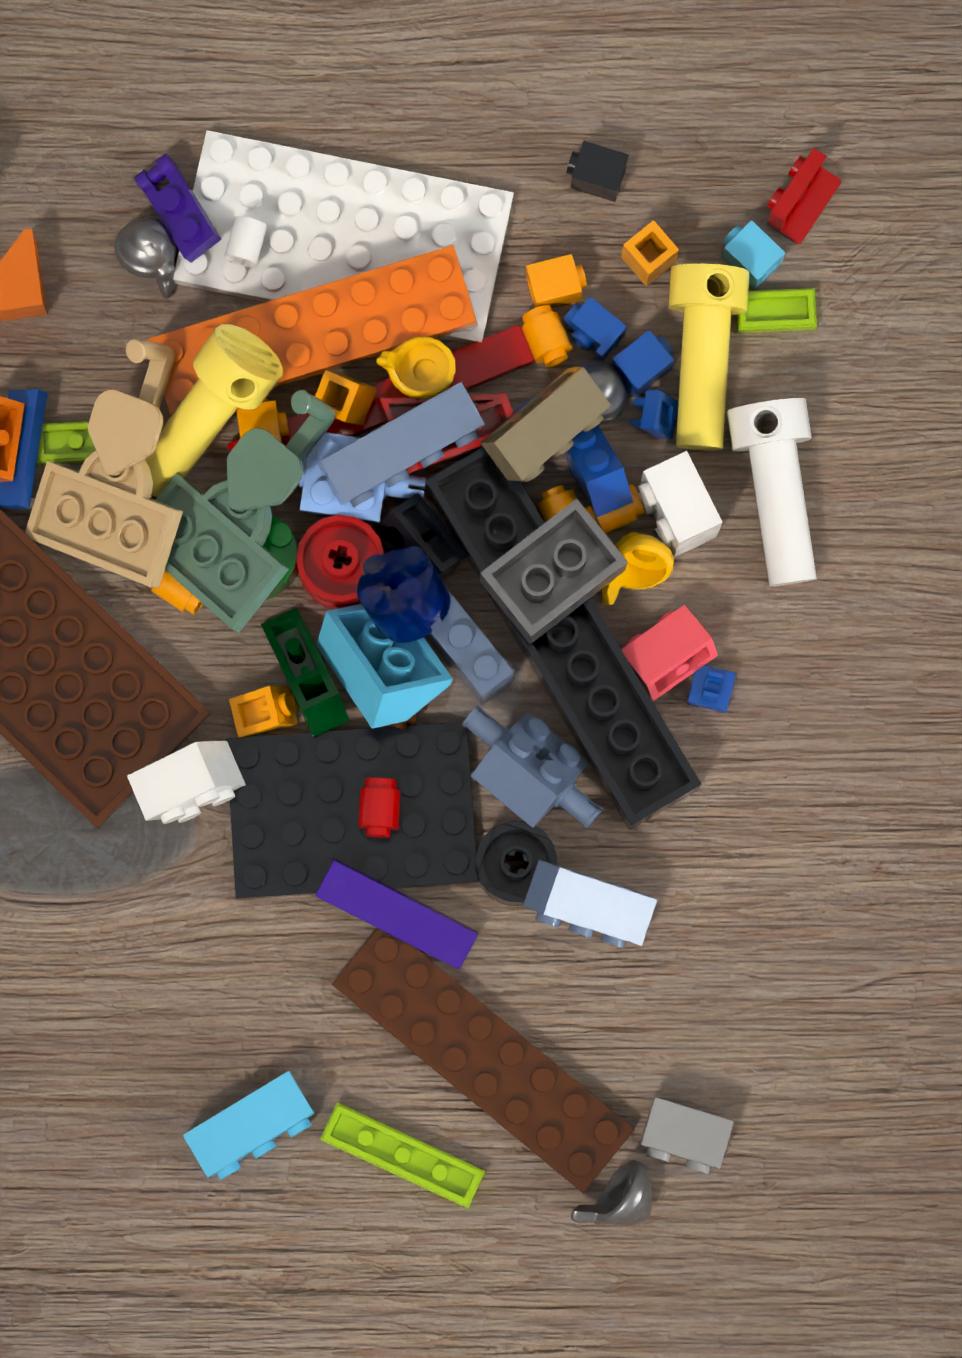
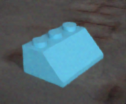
[316,597,453,729]

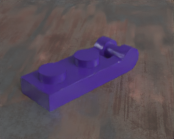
[134,153,222,263]

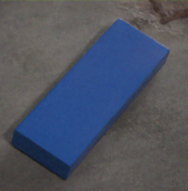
[0,389,48,509]

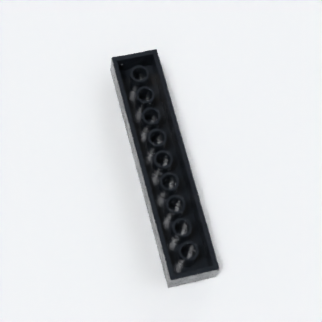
[426,447,702,830]

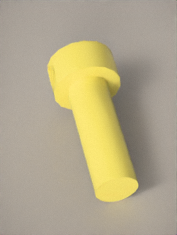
[668,264,749,451]
[145,324,283,497]

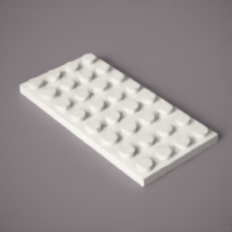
[173,130,514,344]

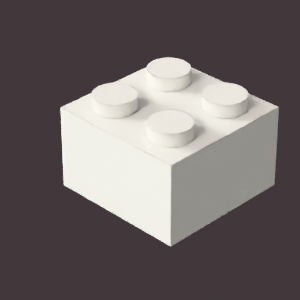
[638,451,723,557]
[127,741,246,824]

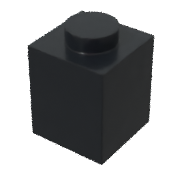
[566,141,629,202]

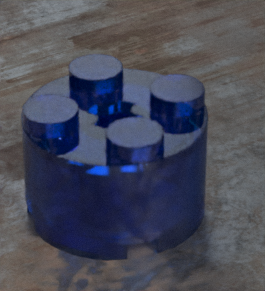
[357,546,451,643]

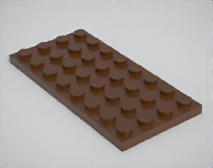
[0,509,211,829]

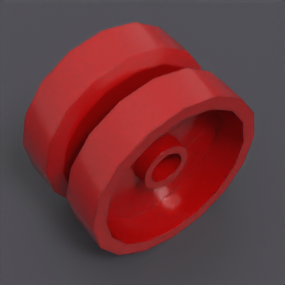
[296,515,386,610]

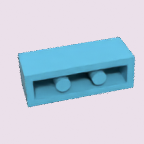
[183,1071,315,1181]

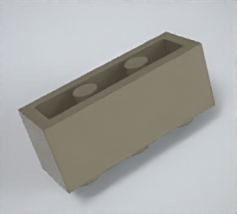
[480,367,611,482]

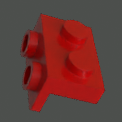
[767,148,841,245]

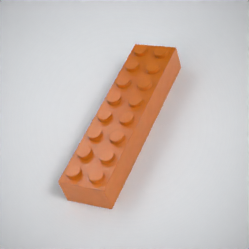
[147,245,478,416]

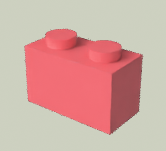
[621,604,718,701]

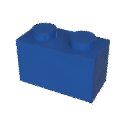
[565,425,633,518]

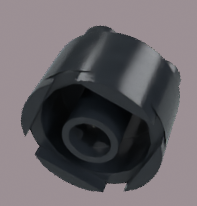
[476,821,557,906]

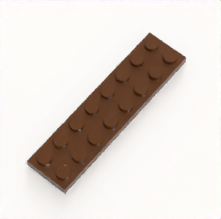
[332,928,635,1193]

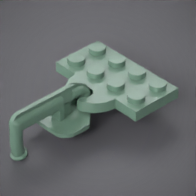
[155,390,336,633]

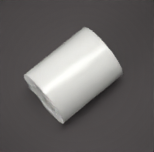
[224,216,267,267]

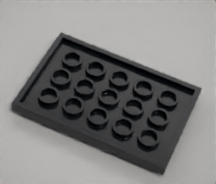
[226,722,478,900]

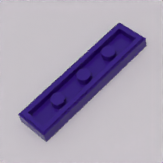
[315,858,478,970]

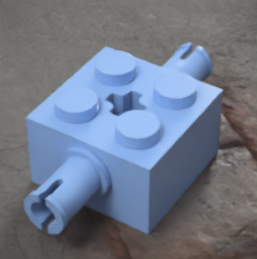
[299,432,426,524]

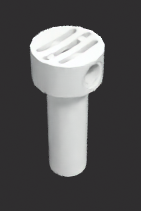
[727,398,817,586]

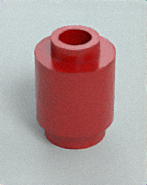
[358,778,401,838]

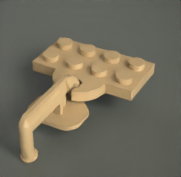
[25,339,183,588]

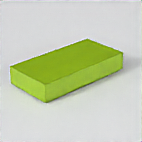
[736,288,817,333]

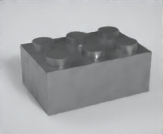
[480,498,628,644]

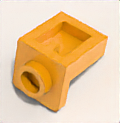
[229,686,298,738]

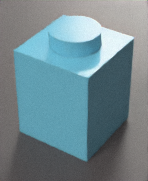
[721,220,786,290]

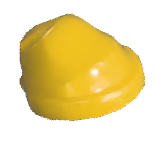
[376,337,456,399]
[602,532,674,606]

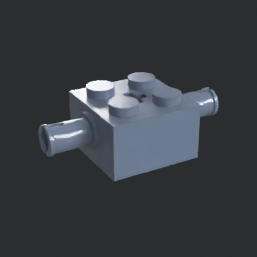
[462,705,603,829]

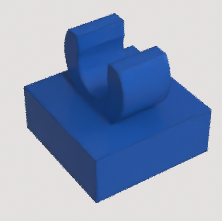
[629,390,678,439]
[687,665,736,714]

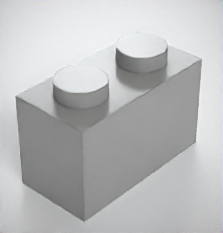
[639,1097,734,1174]

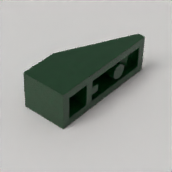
[261,608,350,737]

